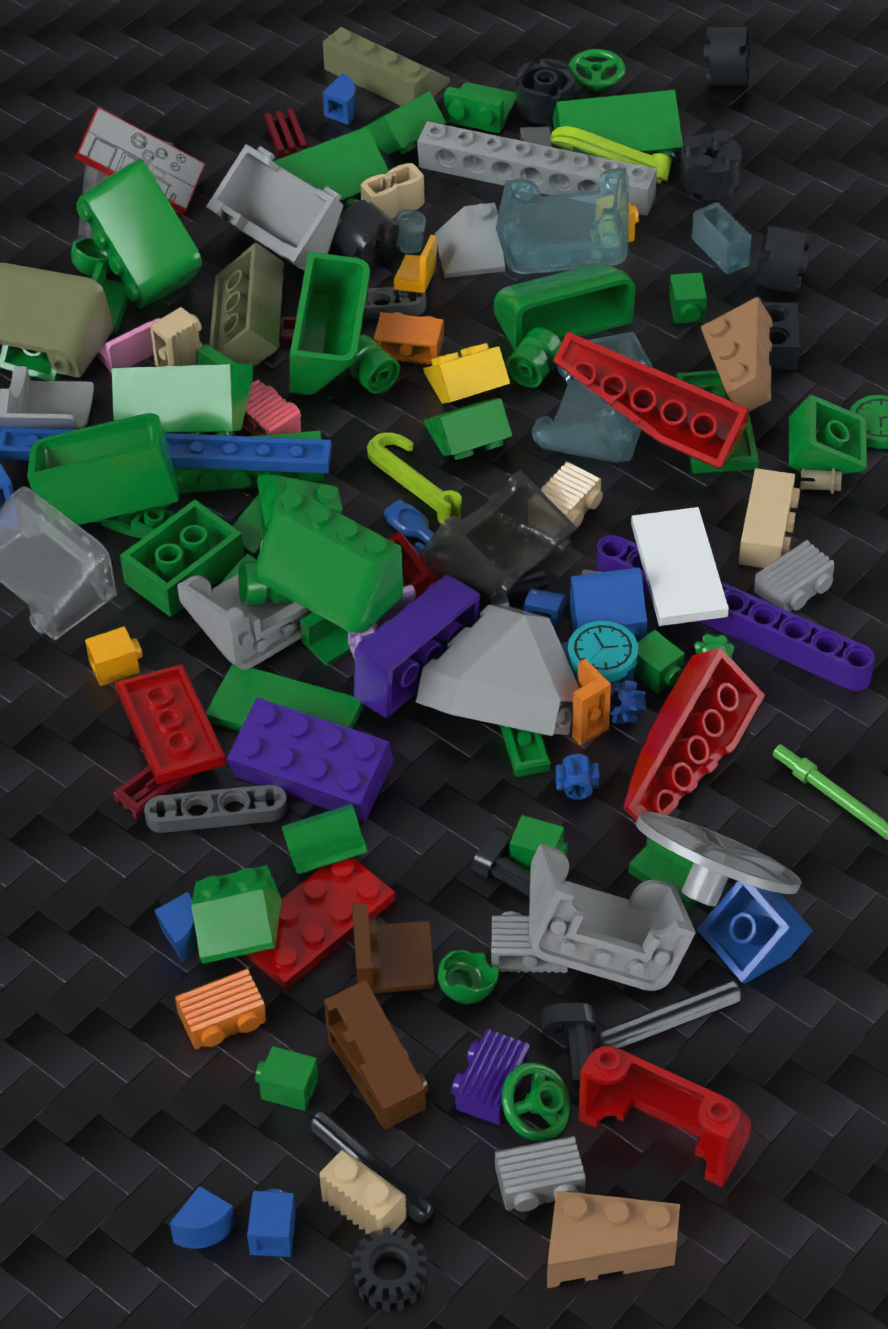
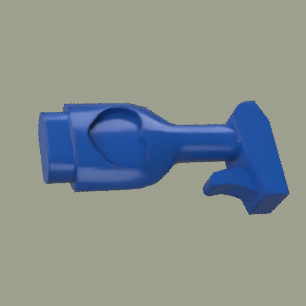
[384,500,453,567]

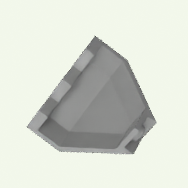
[416,605,579,736]

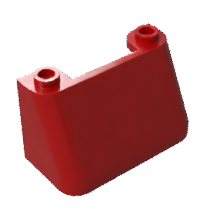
[579,1046,751,1188]

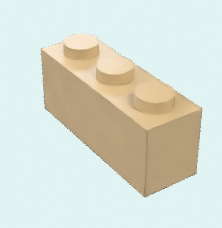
[739,468,800,568]

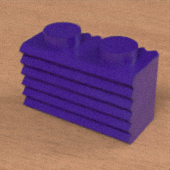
[451,1029,530,1125]

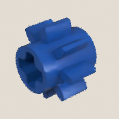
[610,680,646,724]
[555,754,600,799]

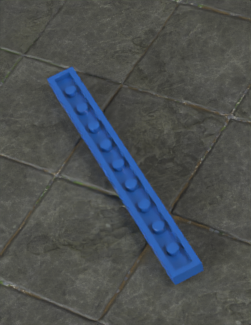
[0,427,332,473]

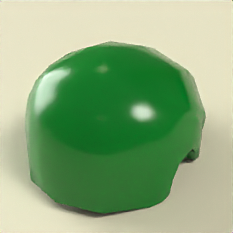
[71,237,112,277]
[438,950,499,1004]

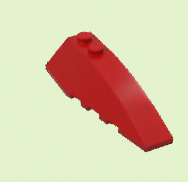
[553,332,748,469]
[624,648,765,821]

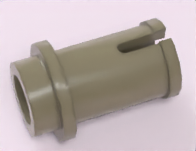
[800,467,842,494]

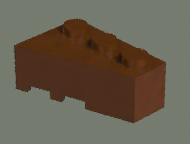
[324,980,429,1130]

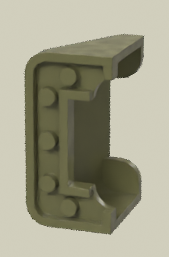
[0,263,114,378]

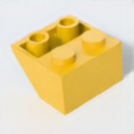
[423,343,510,404]

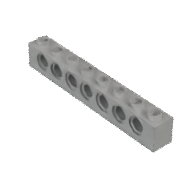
[417,121,657,216]

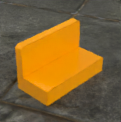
[394,235,437,293]

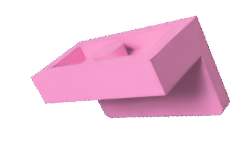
[96,318,160,373]

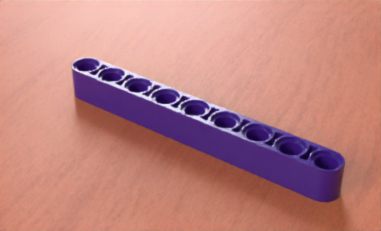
[596,535,875,691]

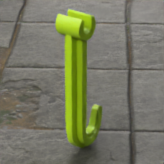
[550,126,672,184]
[367,433,462,526]

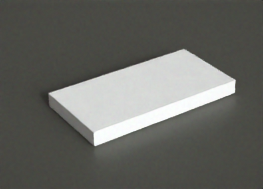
[631,507,729,626]

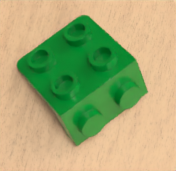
[444,82,516,134]

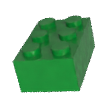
[120,500,244,617]

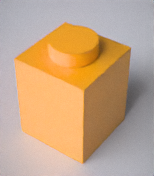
[85,626,143,687]

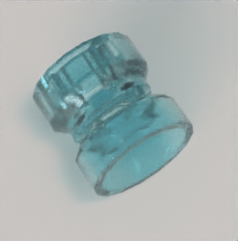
[396,210,426,253]

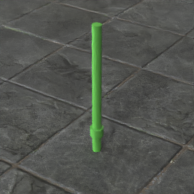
[773,744,888,840]

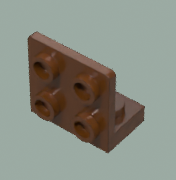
[352,904,435,993]

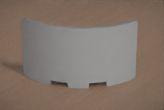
[0,366,95,430]

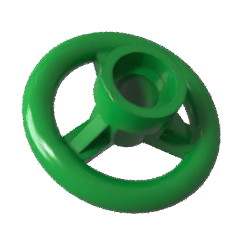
[568,49,626,91]
[502,1062,571,1142]

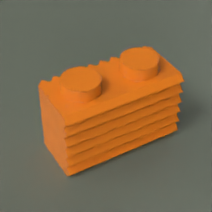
[374,312,444,365]
[175,968,266,1050]

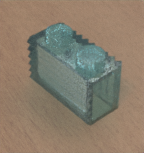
[691,202,752,274]

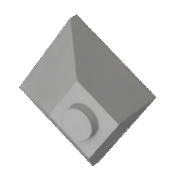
[435,203,505,278]

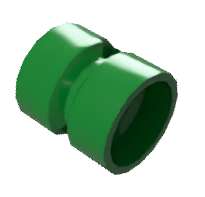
[506,328,562,388]
[346,335,400,394]
[238,561,294,606]

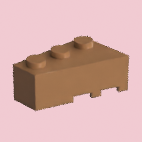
[701,297,772,412]

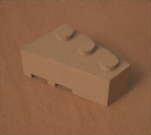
[547,1191,680,1288]

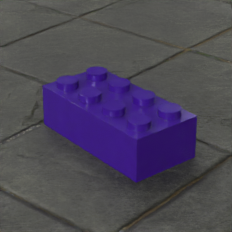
[354,574,480,719]
[227,697,394,822]

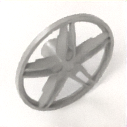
[636,812,801,906]

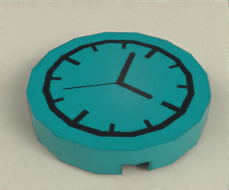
[567,621,638,682]

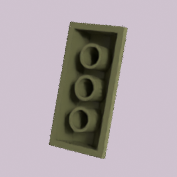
[323,27,450,106]
[209,243,284,365]

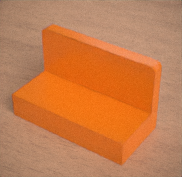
[572,659,611,746]

